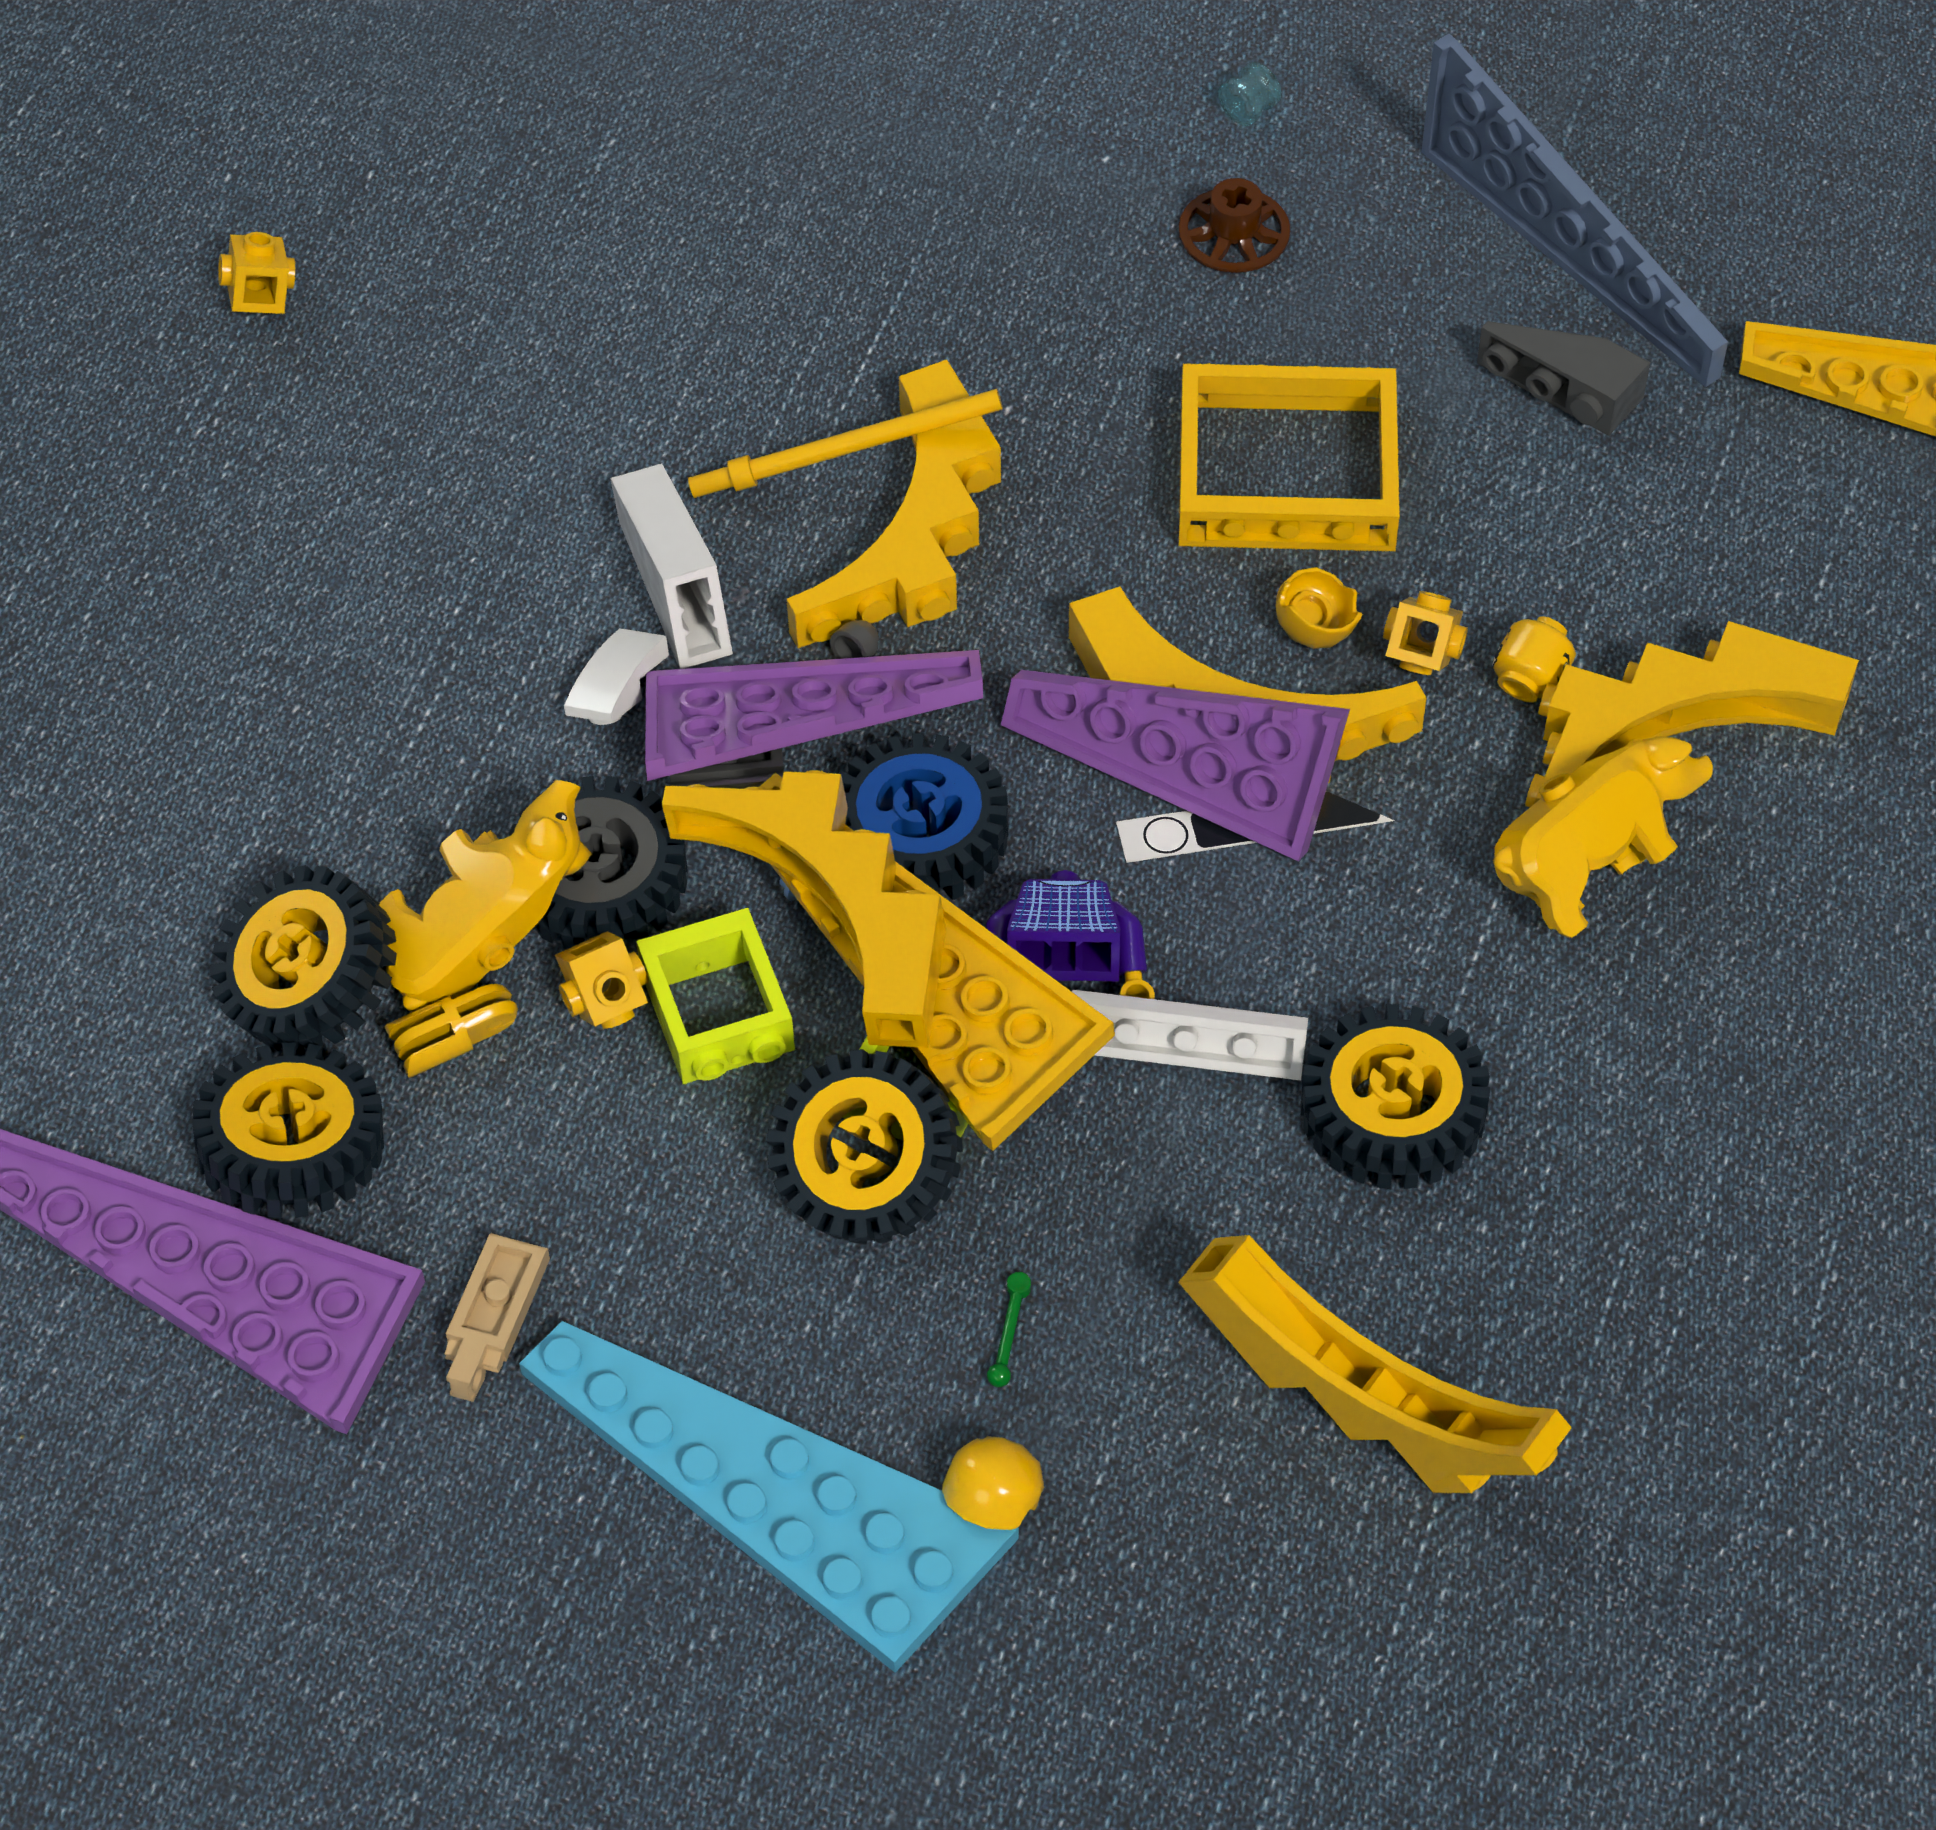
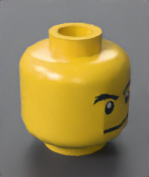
[1492,616,1576,703]

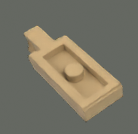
[445,1233,550,1402]

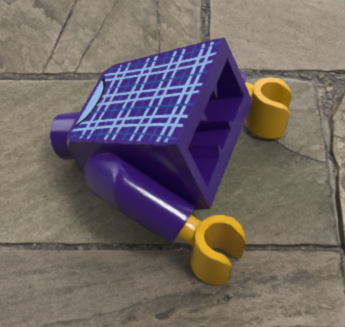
[985,870,1155,999]

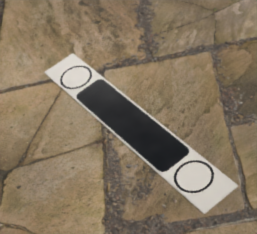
[1116,791,1395,863]

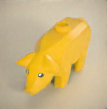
[1493,736,1713,938]
[379,780,592,1012]

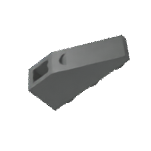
[1477,321,1651,436]

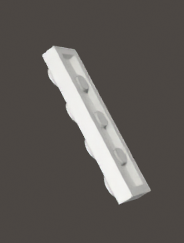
[1072,990,1308,1081]

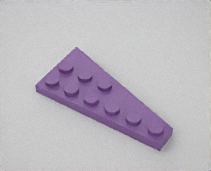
[645,650,983,781]
[1001,670,1350,862]

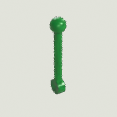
[987,1272,1031,1388]

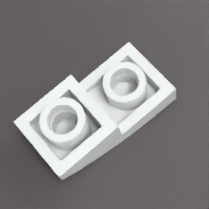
[564,628,669,725]

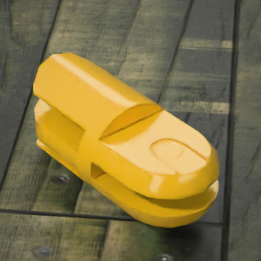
[384,984,518,1078]

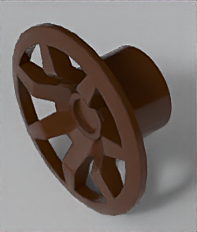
[1179,178,1290,273]

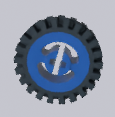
[840,733,1008,900]

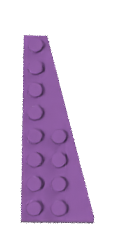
[0,1129,425,1434]

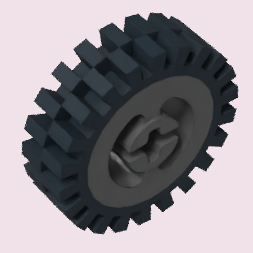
[509,776,688,949]

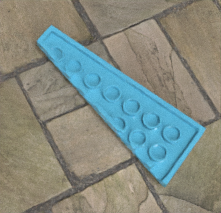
[519,1321,1019,1673]

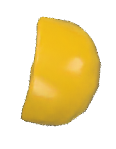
[1276,567,1363,649]
[942,1436,1044,1530]

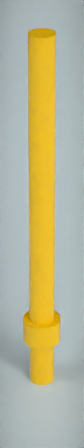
[688,389,1003,498]

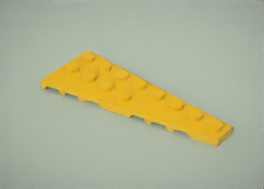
[1739,321,1936,437]
[759,773,1115,1151]

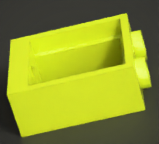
[636,908,795,1084]

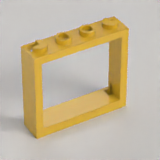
[1179,363,1400,551]

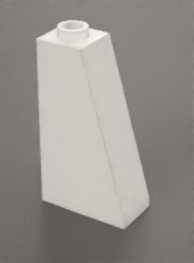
[610,464,733,669]

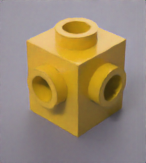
[218,232,295,314]
[1383,591,1468,675]
[555,931,648,1029]

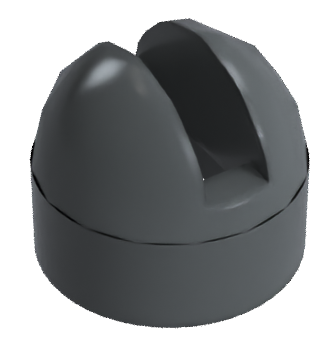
[830,619,879,659]

